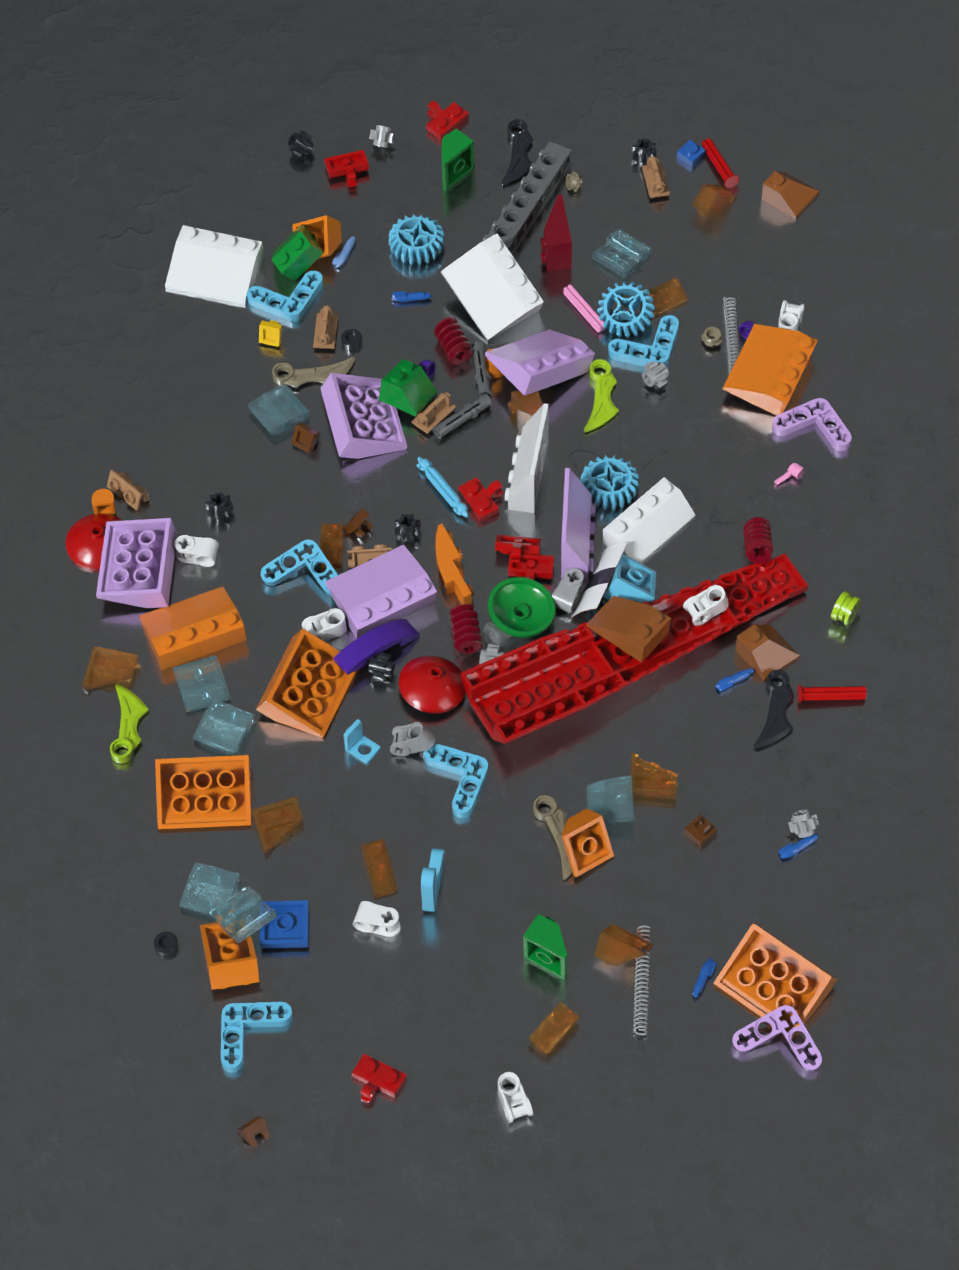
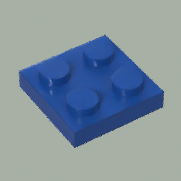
[260,900,309,949]

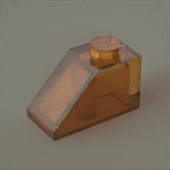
[692,184,736,218]
[508,390,543,425]
[361,839,398,898]
[594,924,654,966]

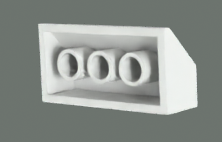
[602,478,696,564]

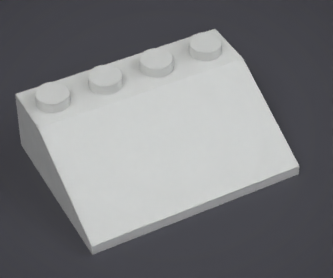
[165,225,264,305]
[441,234,544,341]
[505,403,549,513]

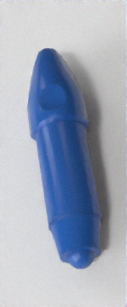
[392,291,432,302]
[715,668,755,693]
[778,833,818,859]
[692,958,717,998]

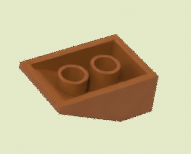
[587,596,671,663]

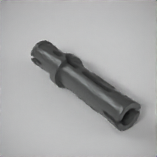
[471,341,492,398]
[432,394,492,439]

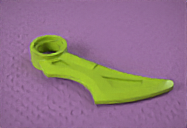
[584,359,619,432]
[110,684,149,764]

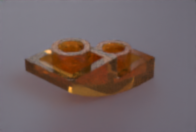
[320,524,343,569]
[529,1002,580,1055]

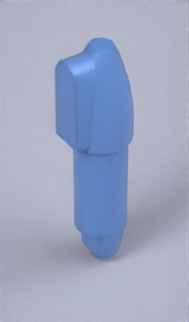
[332,236,356,267]

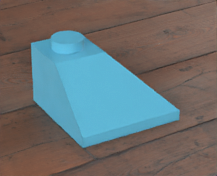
[603,554,656,603]

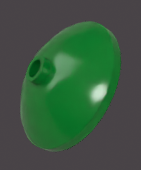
[487,577,555,638]

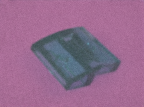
[591,229,652,279]
[248,385,310,435]
[173,655,230,712]
[192,699,256,756]
[587,776,634,828]
[179,862,241,919]
[210,886,277,944]

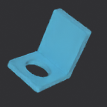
[344,719,381,764]

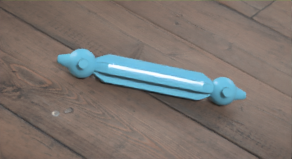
[417,456,469,518]

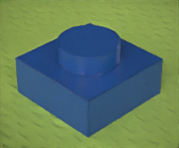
[677,140,706,167]

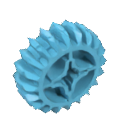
[389,214,445,265]
[597,280,655,338]
[580,455,639,510]

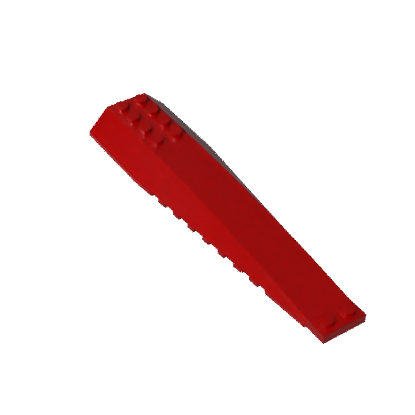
[460,553,809,744]

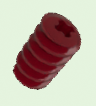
[434,317,473,365]
[743,517,773,564]
[449,604,483,654]

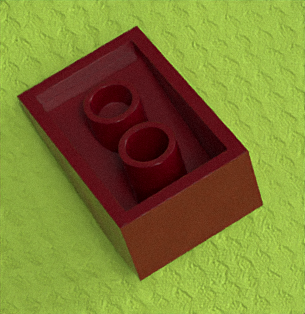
[540,194,572,272]

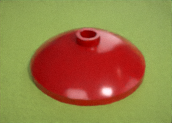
[65,513,123,571]
[398,656,466,713]

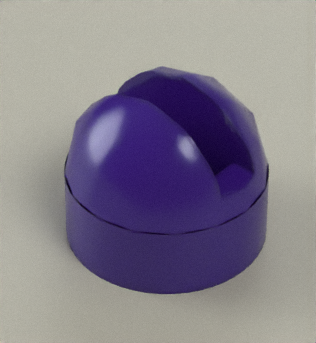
[738,320,754,339]
[418,360,436,378]

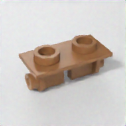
[642,156,670,198]
[313,306,338,349]
[412,392,457,434]
[107,469,150,511]
[347,545,392,568]

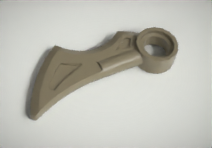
[272,357,355,388]
[533,795,573,880]

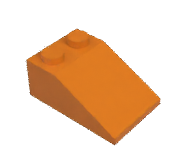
[200,917,259,990]

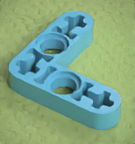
[247,271,323,322]
[608,315,679,367]
[261,540,338,597]
[424,743,488,818]
[421,848,445,912]
[221,1002,293,1073]

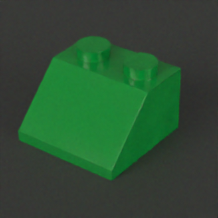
[442,128,475,191]
[272,224,324,281]
[379,359,437,416]
[523,914,567,980]

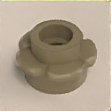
[566,172,582,192]
[702,327,723,347]

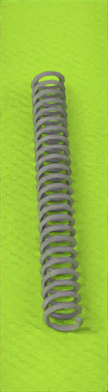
[723,296,740,374]
[633,925,651,1035]

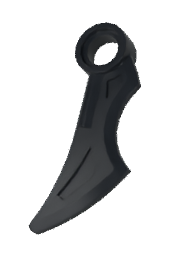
[501,119,533,186]
[753,670,794,749]

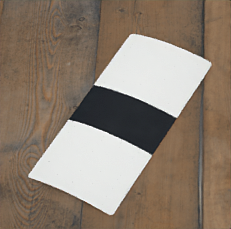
[572,542,627,617]

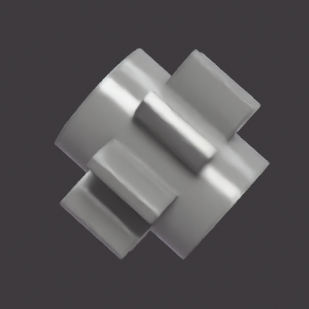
[369,125,395,148]
[642,361,669,388]
[479,644,504,665]
[788,809,819,838]

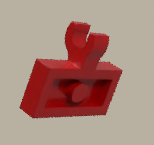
[426,101,469,141]
[324,150,369,188]
[458,477,504,523]
[495,534,542,563]
[508,553,554,580]
[352,1054,407,1103]

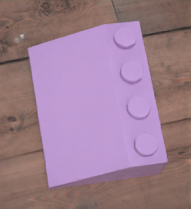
[485,330,595,396]
[321,373,407,459]
[561,468,596,580]
[96,518,178,608]
[325,545,437,639]

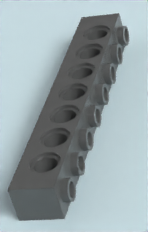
[482,141,571,254]

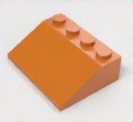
[722,324,818,416]
[139,586,247,671]
[256,628,356,738]
[155,755,252,829]
[713,923,838,1038]

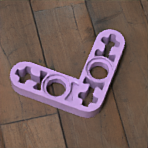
[772,398,852,451]
[732,1005,822,1071]

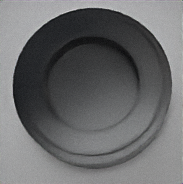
[341,329,362,350]
[154,931,178,957]

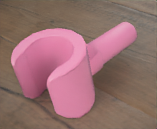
[774,463,804,485]

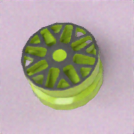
[831,591,862,627]

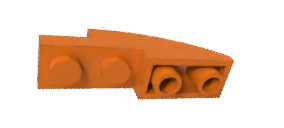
[435,524,474,605]

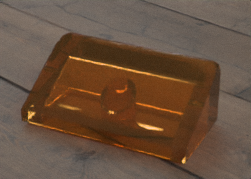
[641,277,688,316]

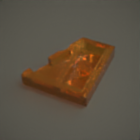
[629,753,677,799]

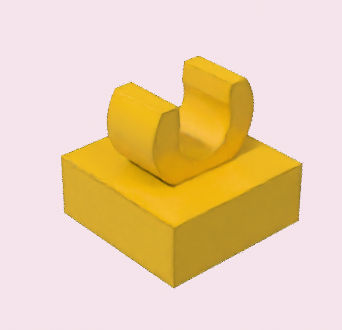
[259,320,282,347]

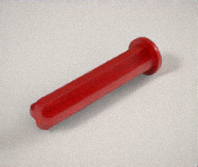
[702,138,740,188]
[797,685,867,703]

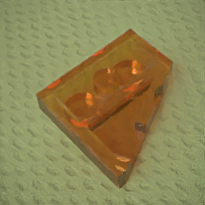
[82,646,138,690]
[251,797,303,854]

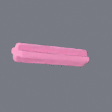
[563,285,605,333]

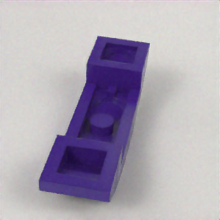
[334,619,420,675]

